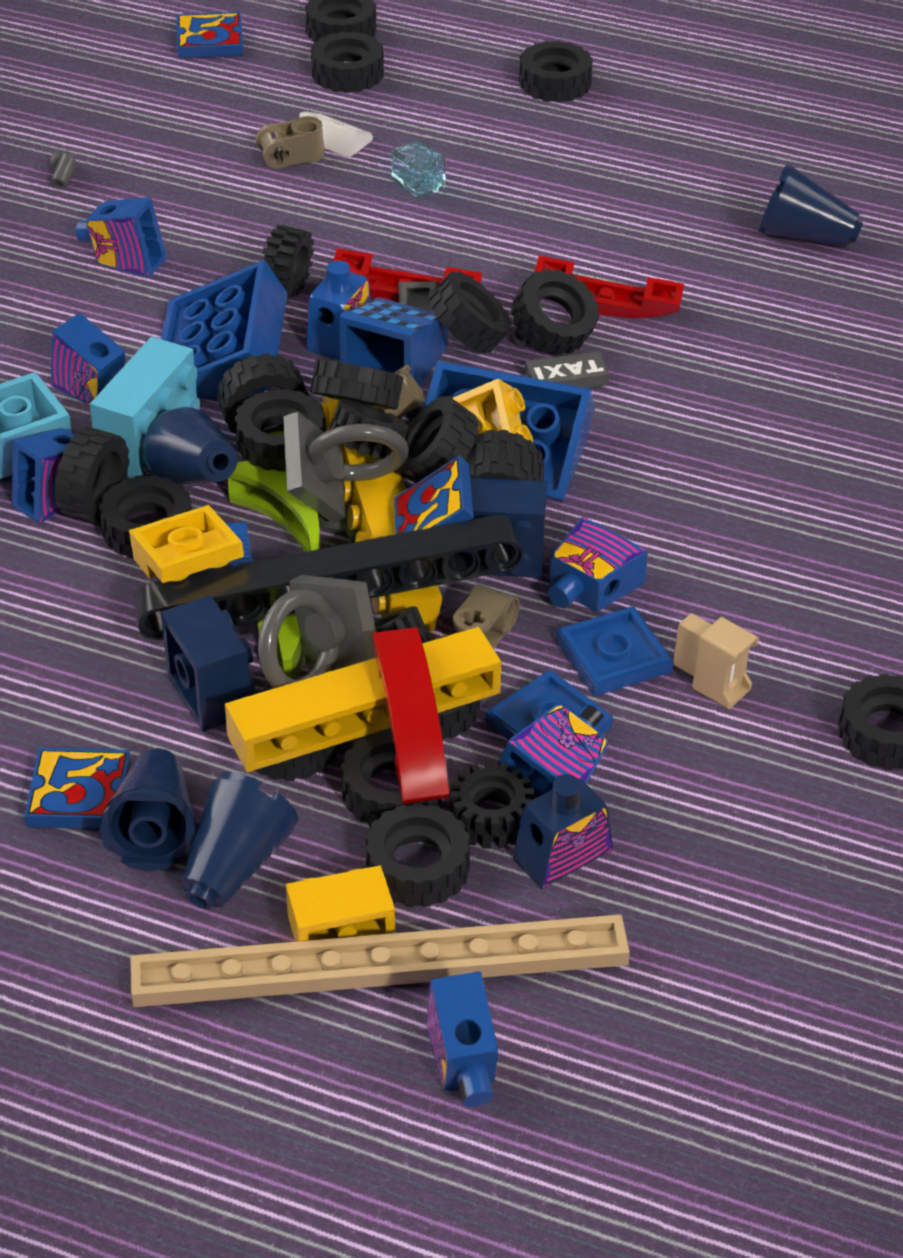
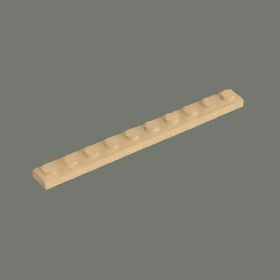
[130,914,630,1007]

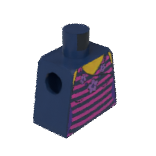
[513,774,613,890]

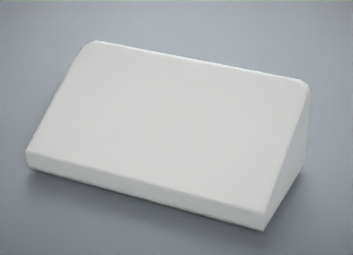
[299,111,373,157]

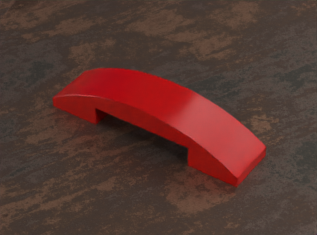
[333,248,482,303]
[534,255,684,318]
[372,627,449,804]

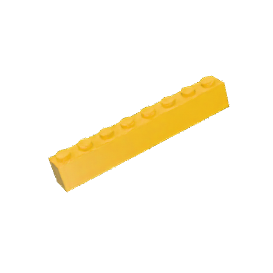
[318,396,442,630]

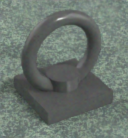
[283,412,409,522]
[258,575,376,689]

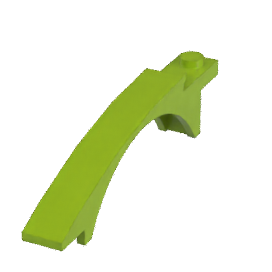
[227,431,321,679]

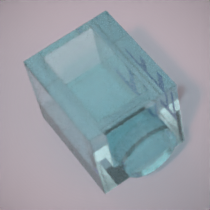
[392,139,445,199]

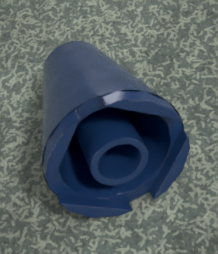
[758,164,863,247]
[143,407,237,488]
[99,748,196,871]
[181,772,299,910]

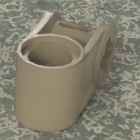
[256,116,325,169]
[376,364,428,419]
[453,585,520,649]

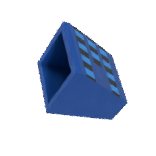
[339,297,448,386]

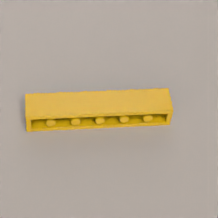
[225,627,501,773]

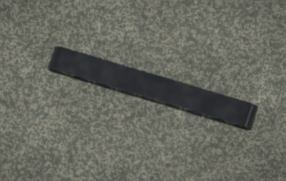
[134,515,523,640]

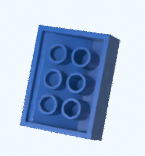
[161,260,287,399]
[424,361,595,502]

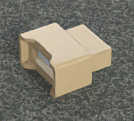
[673,613,759,709]

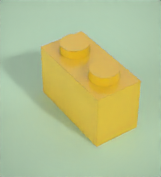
[286,865,395,942]

